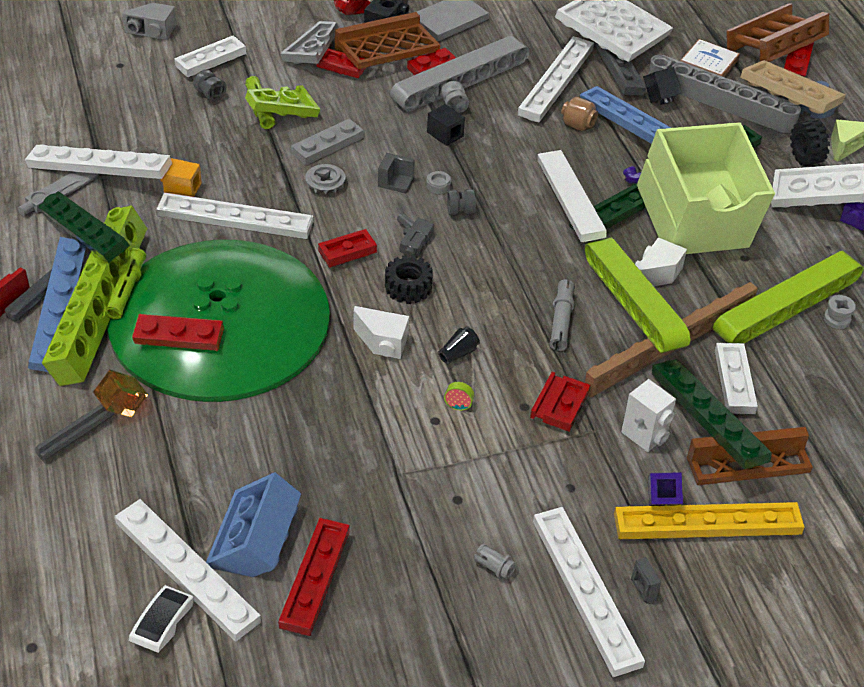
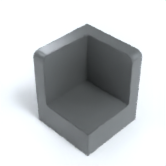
[378,153,415,193]

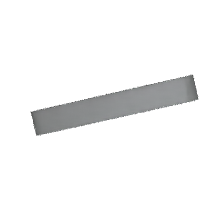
[390,36,530,112]
[648,55,801,133]

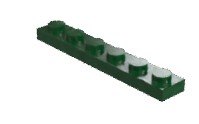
[38,191,130,263]
[652,359,772,470]

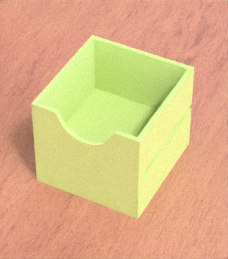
[637,122,775,254]

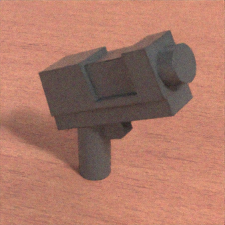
[397,213,434,258]

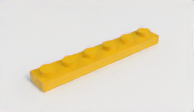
[614,502,804,539]

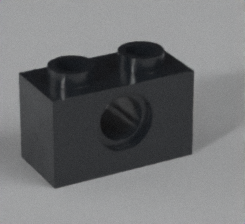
[364,0,410,23]

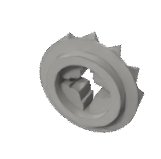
[305,164,346,195]

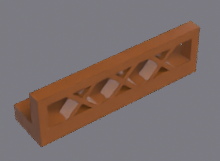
[687,427,813,485]

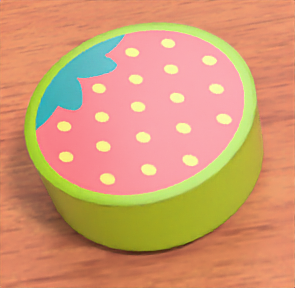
[444,382,475,411]

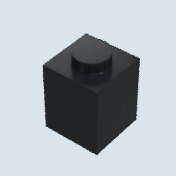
[643,67,682,105]
[427,104,465,146]

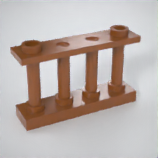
[727,3,829,62]

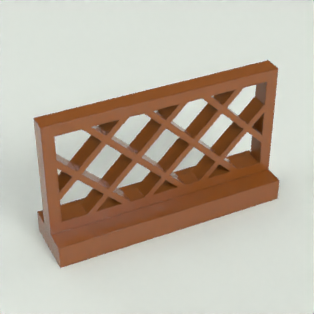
[335,12,440,69]

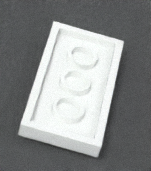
[771,163,864,208]

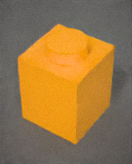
[160,158,202,197]

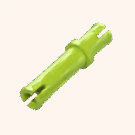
[245,76,275,129]
[105,248,146,319]

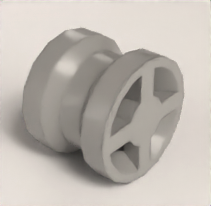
[824,295,856,329]

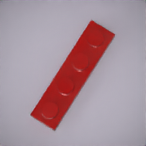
[278,518,350,636]

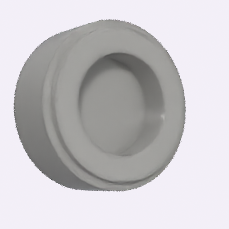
[426,171,451,194]

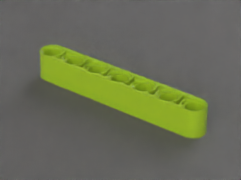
[585,237,690,353]
[713,251,864,344]

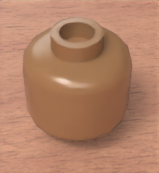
[561,97,598,131]

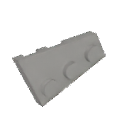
[280,21,339,64]

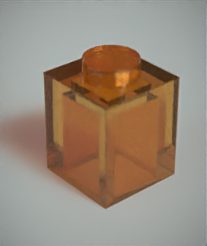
[93,369,148,417]

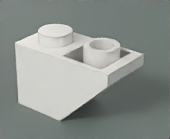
[635,238,687,286]

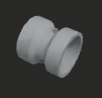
[441,81,469,113]

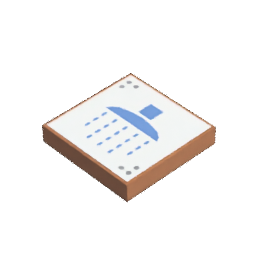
[680,39,740,77]

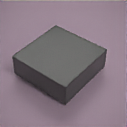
[631,557,661,604]

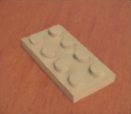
[740,60,846,114]

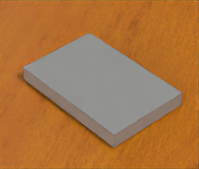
[417,0,489,41]

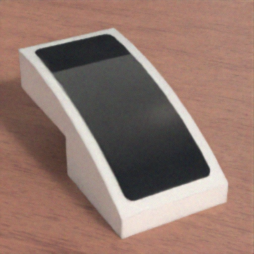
[129,585,194,653]

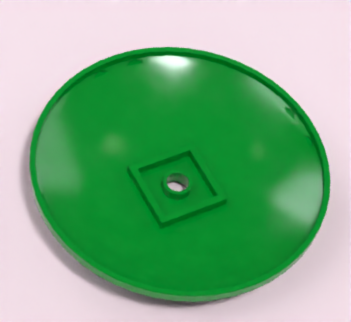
[107,240,330,402]

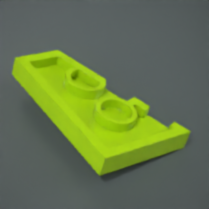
[245,85,320,118]

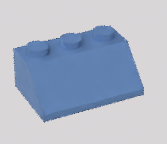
[206,472,301,577]

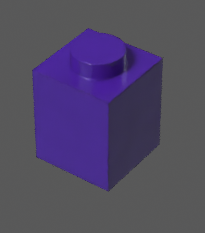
[648,472,683,506]

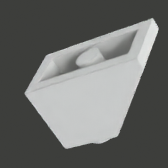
[354,306,409,359]

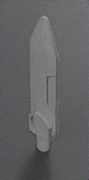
[18,171,99,216]

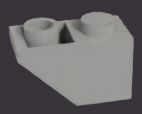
[122,3,176,40]

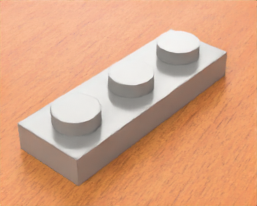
[291,118,364,166]

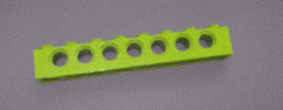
[42,205,148,386]

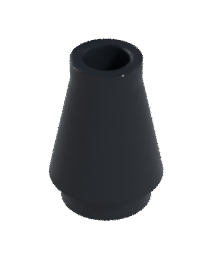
[438,326,480,365]

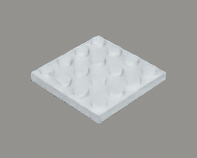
[555,0,673,62]

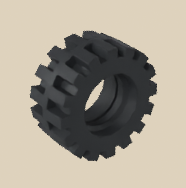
[790,120,830,166]
[385,255,433,304]

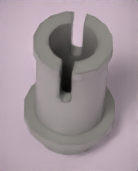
[474,543,516,579]

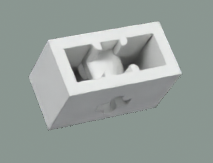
[621,379,676,452]

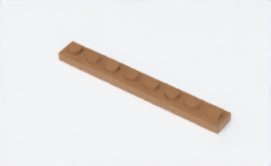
[585,282,758,398]

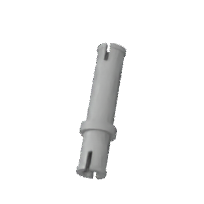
[549,279,575,351]

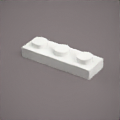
[174,36,246,77]
[715,343,758,414]

